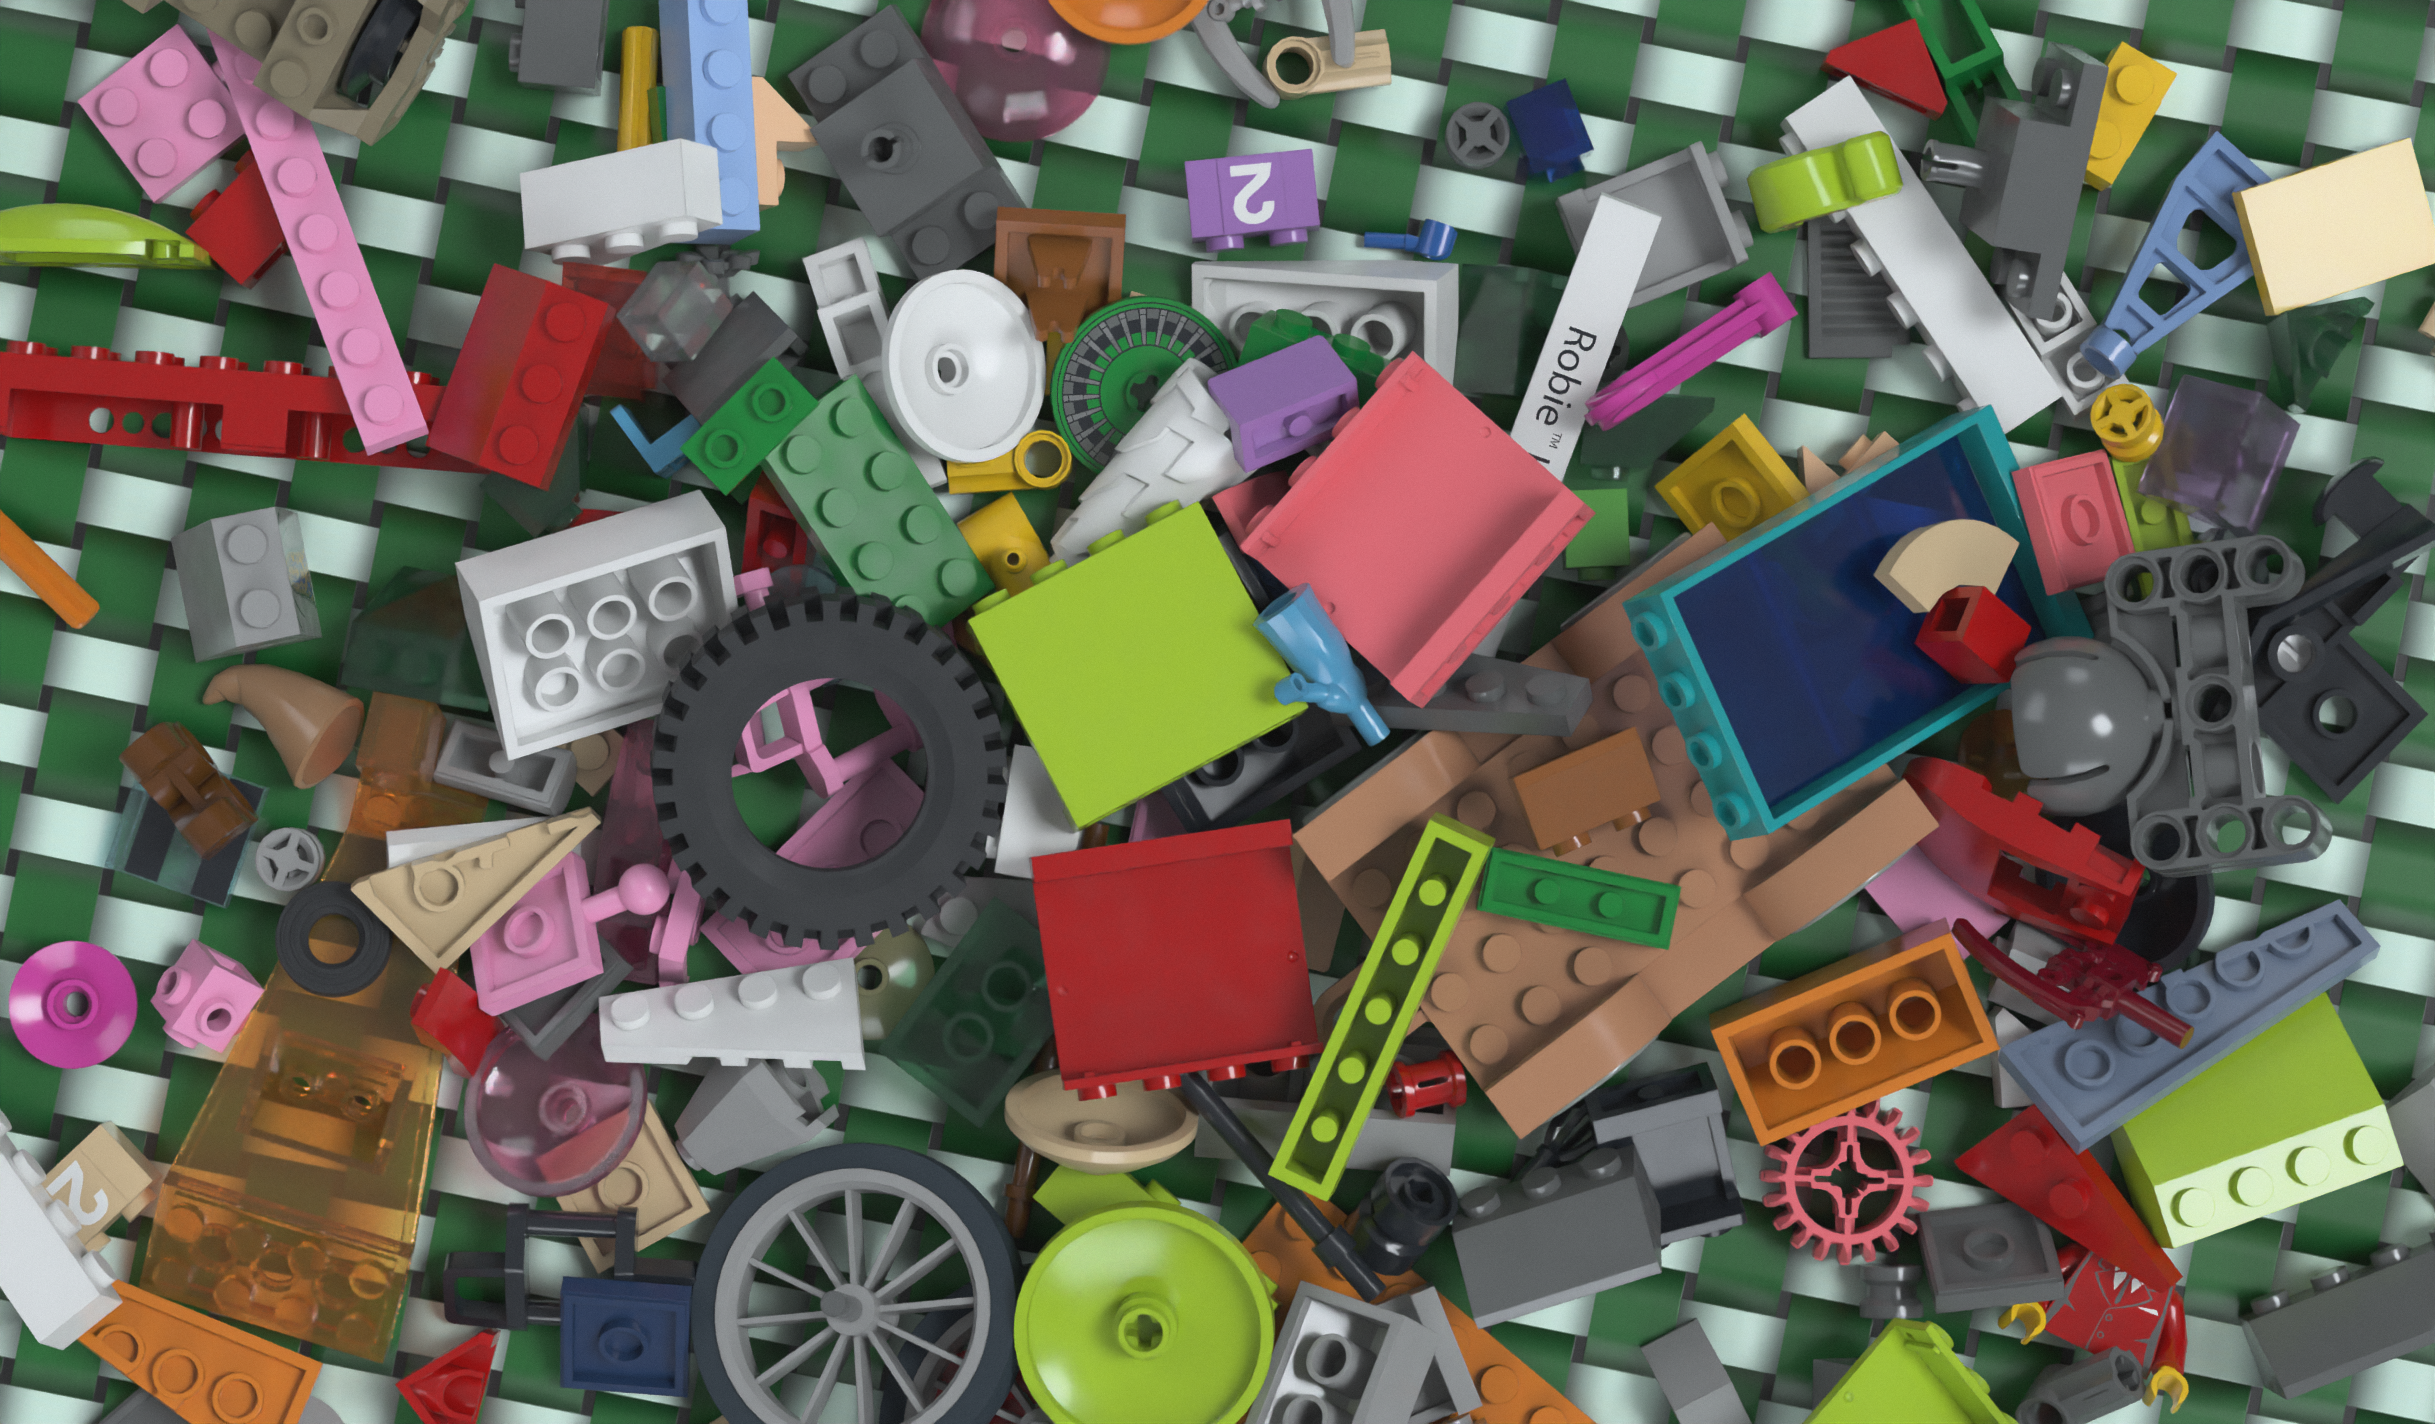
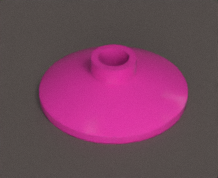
[9,941,138,1069]

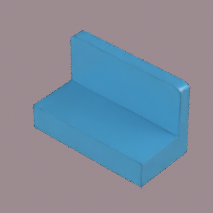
[609,404,702,479]

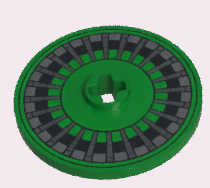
[1050,296,1237,475]

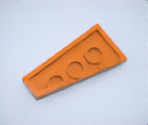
[76,1279,323,1424]

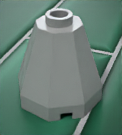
[674,1058,839,1175]

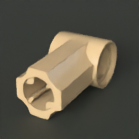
[1262,29,1392,100]

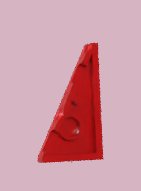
[1954,1103,2183,1294]

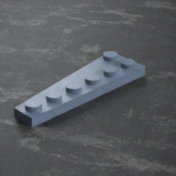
[1998,899,2381,1155]

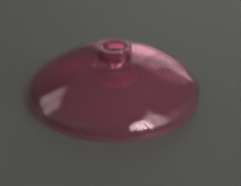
[920,0,1111,142]
[464,1013,648,1198]

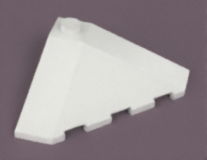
[1192,260,1458,458]

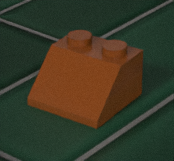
[1507,726,1661,857]

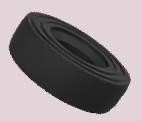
[275,881,393,998]

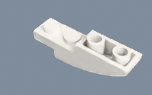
[802,237,948,488]

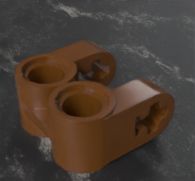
[118,721,259,860]

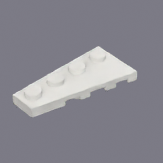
[598,957,866,1070]

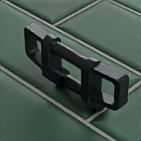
[443,1202,699,1333]

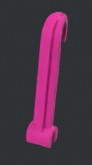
[1584,272,1798,431]

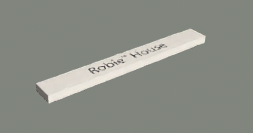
[1472,192,1662,658]

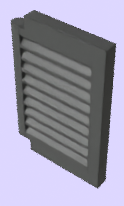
[1807,215,1910,359]

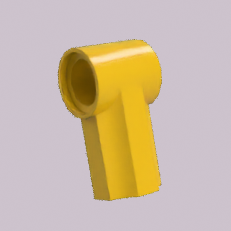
[946,430,1073,495]

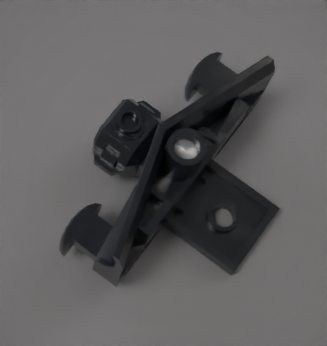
[2152,456,2435,805]

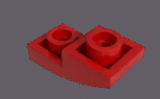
[410,967,505,1083]

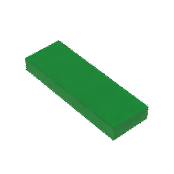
[1476,847,1682,950]

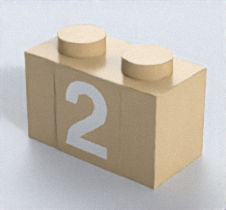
[41,1121,163,1253]

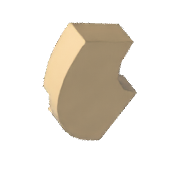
[1873,519,2019,613]

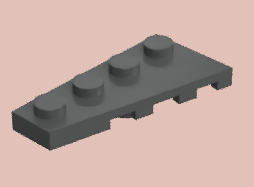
[1329,653,1593,737]

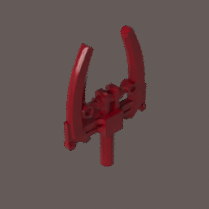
[1951,907,2194,1049]

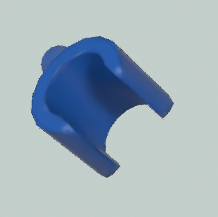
[1364,219,1457,261]

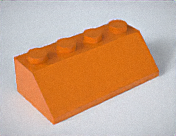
[1709,917,2000,1147]

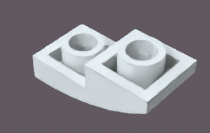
[2008,271,2130,422]

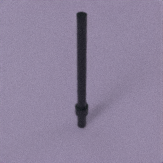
[1177,1071,1386,1303]

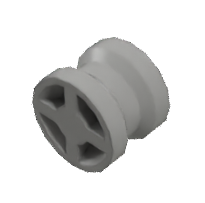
[255,827,326,892]

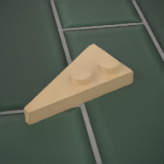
[350,806,601,974]

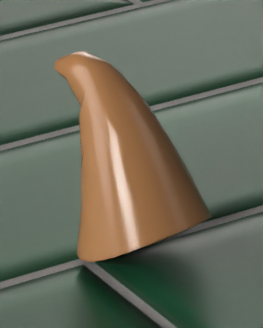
[202,664,365,789]

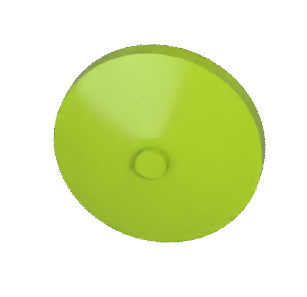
[1014,1200,1275,1424]

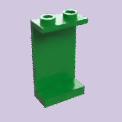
[679,356,820,506]

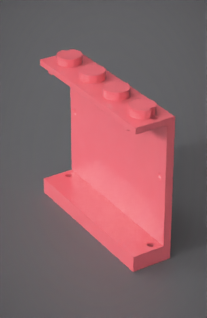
[1239,351,1596,709]

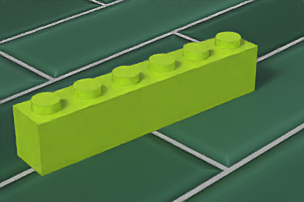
[1268,811,1496,1202]

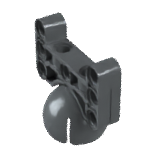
[2011,535,2332,878]

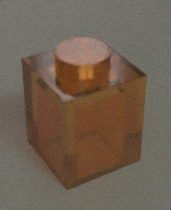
[355,691,447,797]

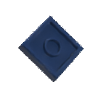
[560,1276,692,1398]

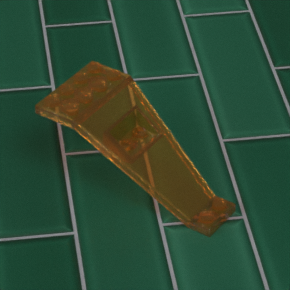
[138,761,489,1364]

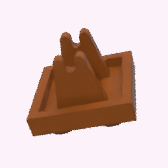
[994,206,1126,343]

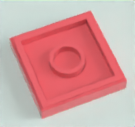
[2011,449,2135,596]

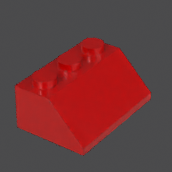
[425,263,617,492]

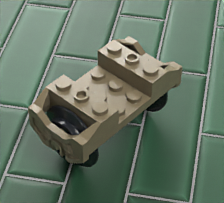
[122,0,470,146]

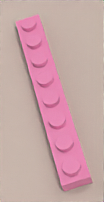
[206,28,429,456]

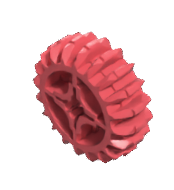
[1759,1099,1934,1265]

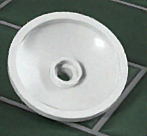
[882,269,1046,463]

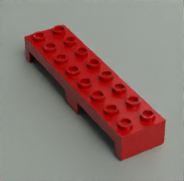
[0,340,505,476]

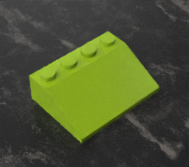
[2110,992,2404,1249]

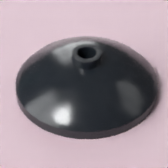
[2035,799,2215,973]

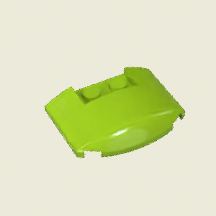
[0,203,219,270]

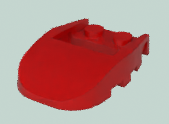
[1901,757,2146,948]

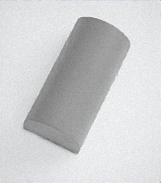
[432,718,577,817]

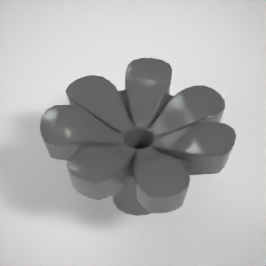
[675,244,760,303]

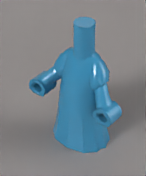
[1253,583,1390,746]

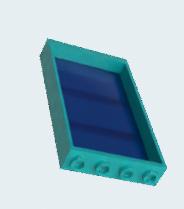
[1622,404,2094,841]

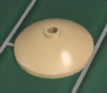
[1004,1068,1199,1175]

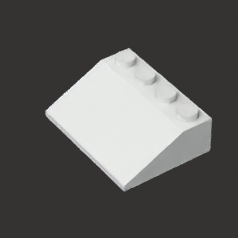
[455,490,738,761]

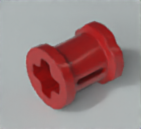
[1386,1049,1467,1119]

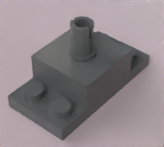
[788,4,1027,281]
[1920,41,2109,321]

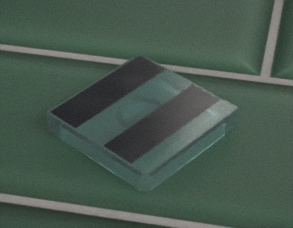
[104,770,270,908]

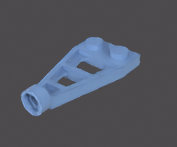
[2080,131,2272,379]

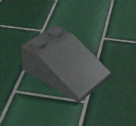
[662,291,811,426]

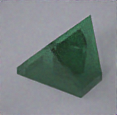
[2265,296,2375,415]

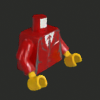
[1997,1242,2189,1414]

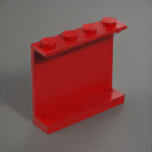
[1029,819,1324,1101]

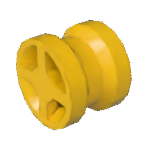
[2090,384,2165,462]

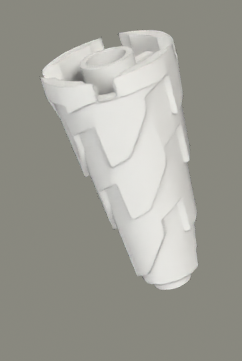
[1049,358,1259,568]

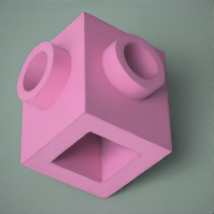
[150,939,264,1053]

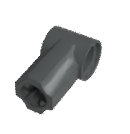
[2015,1346,2147,1424]

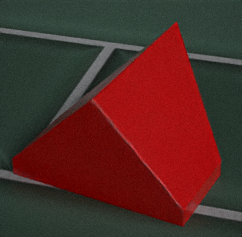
[395,1328,501,1424]

